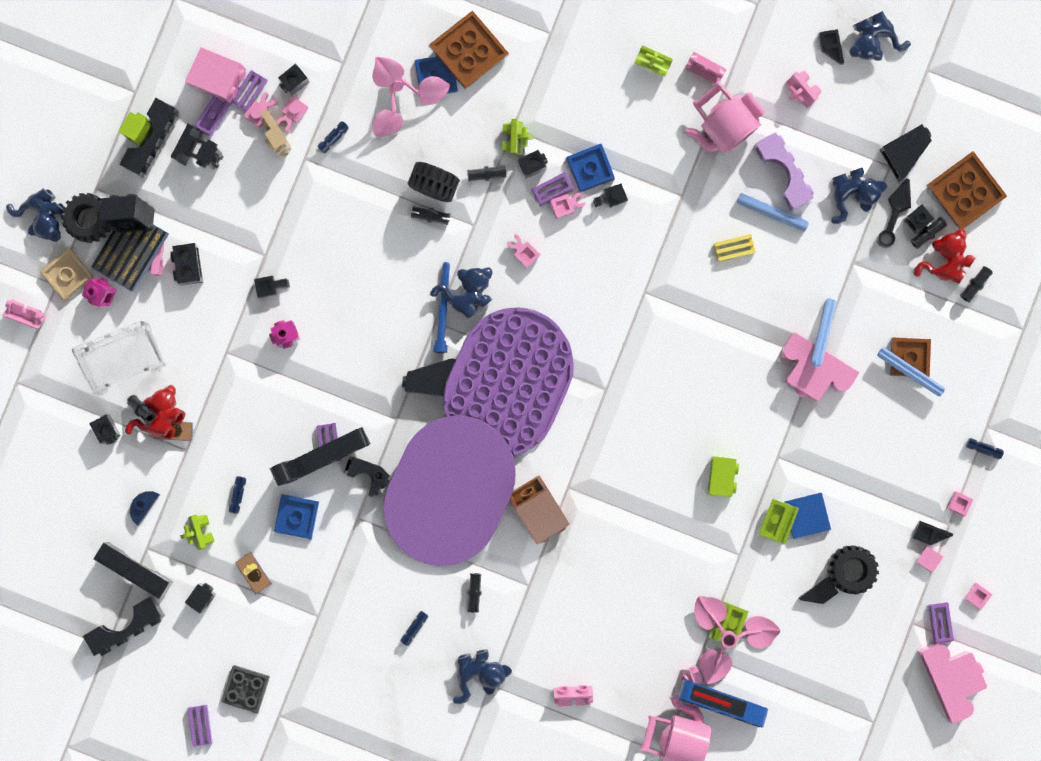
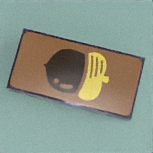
[153,422,194,442]
[235,552,272,595]

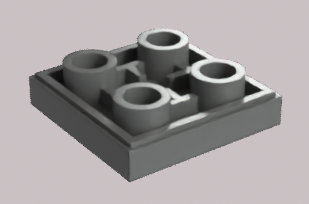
[221,665,270,714]

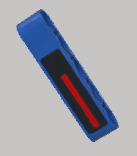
[678,680,769,728]

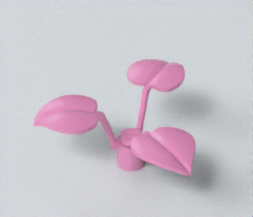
[372,57,450,137]
[694,596,781,684]

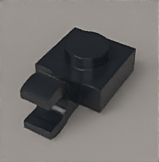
[593,183,628,208]
[254,275,290,298]

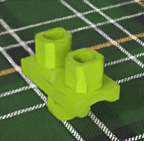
[634,45,673,77]
[502,119,533,156]
[180,514,215,550]

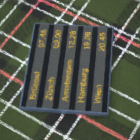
[91,224,169,293]

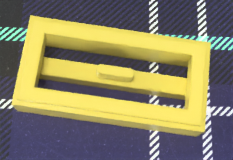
[714,234,756,262]

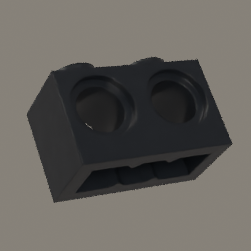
[170,243,203,286]

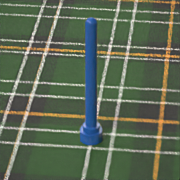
[432,262,450,353]

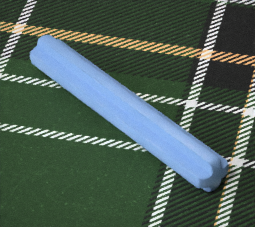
[737,193,809,232]
[811,298,836,367]
[877,348,945,397]

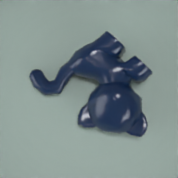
[849,11,911,61]
[831,167,888,224]
[6,188,65,242]
[430,267,493,318]
[453,649,512,705]

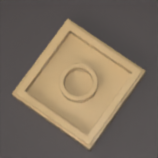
[40,248,94,301]

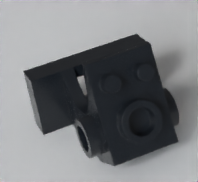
[170,124,224,170]
[343,455,390,497]

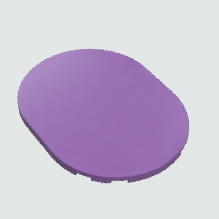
[443,307,574,456]
[384,416,516,566]

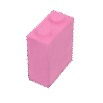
[185,47,246,103]

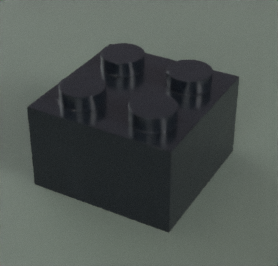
[99,194,155,233]

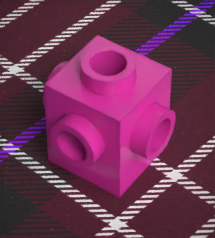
[82,277,117,307]
[269,320,301,349]

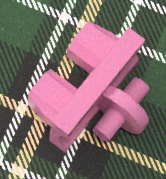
[786,71,821,108]

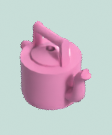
[685,81,765,154]
[640,694,711,761]

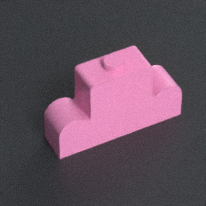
[782,332,860,401]
[918,643,987,724]

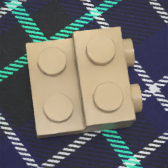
[261,109,292,158]

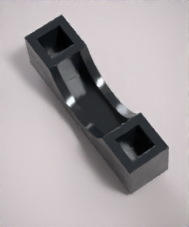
[119,97,179,178]
[93,542,174,599]
[83,596,165,657]

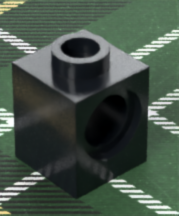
[278,63,310,96]
[518,149,548,179]
[903,204,934,234]
[89,414,121,445]
[184,582,216,614]

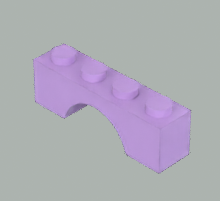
[754,132,814,212]

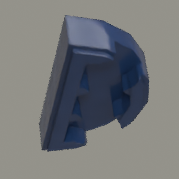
[130,491,161,526]

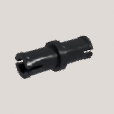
[467,166,506,182]
[411,206,451,225]
[910,217,948,249]
[960,266,993,303]
[127,395,156,424]
[467,573,482,613]

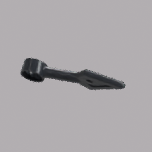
[877,178,911,248]

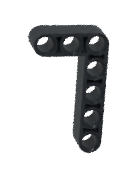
[269,427,371,486]

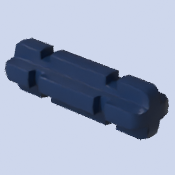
[317,121,349,153]
[966,438,1004,459]
[228,476,246,514]
[400,611,428,646]

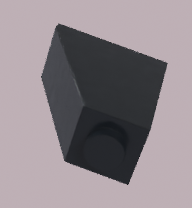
[879,124,932,182]
[402,358,456,397]

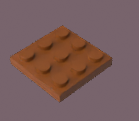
[429,10,509,90]
[926,151,1007,229]

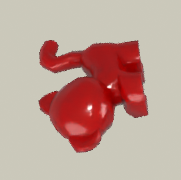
[913,228,976,284]
[125,384,186,440]

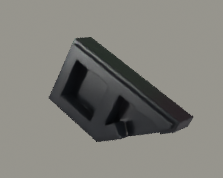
[818,29,844,65]
[912,520,953,545]
[798,577,839,604]

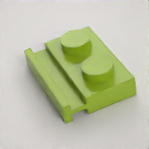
[759,498,799,545]
[709,601,749,648]

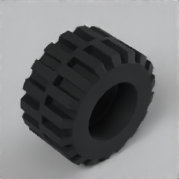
[407,162,460,202]
[61,193,112,243]
[827,545,879,595]

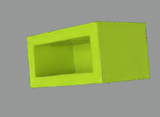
[118,112,153,147]
[707,456,739,497]

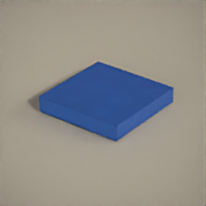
[414,56,458,94]
[566,143,615,193]
[784,492,831,539]
[274,494,320,539]

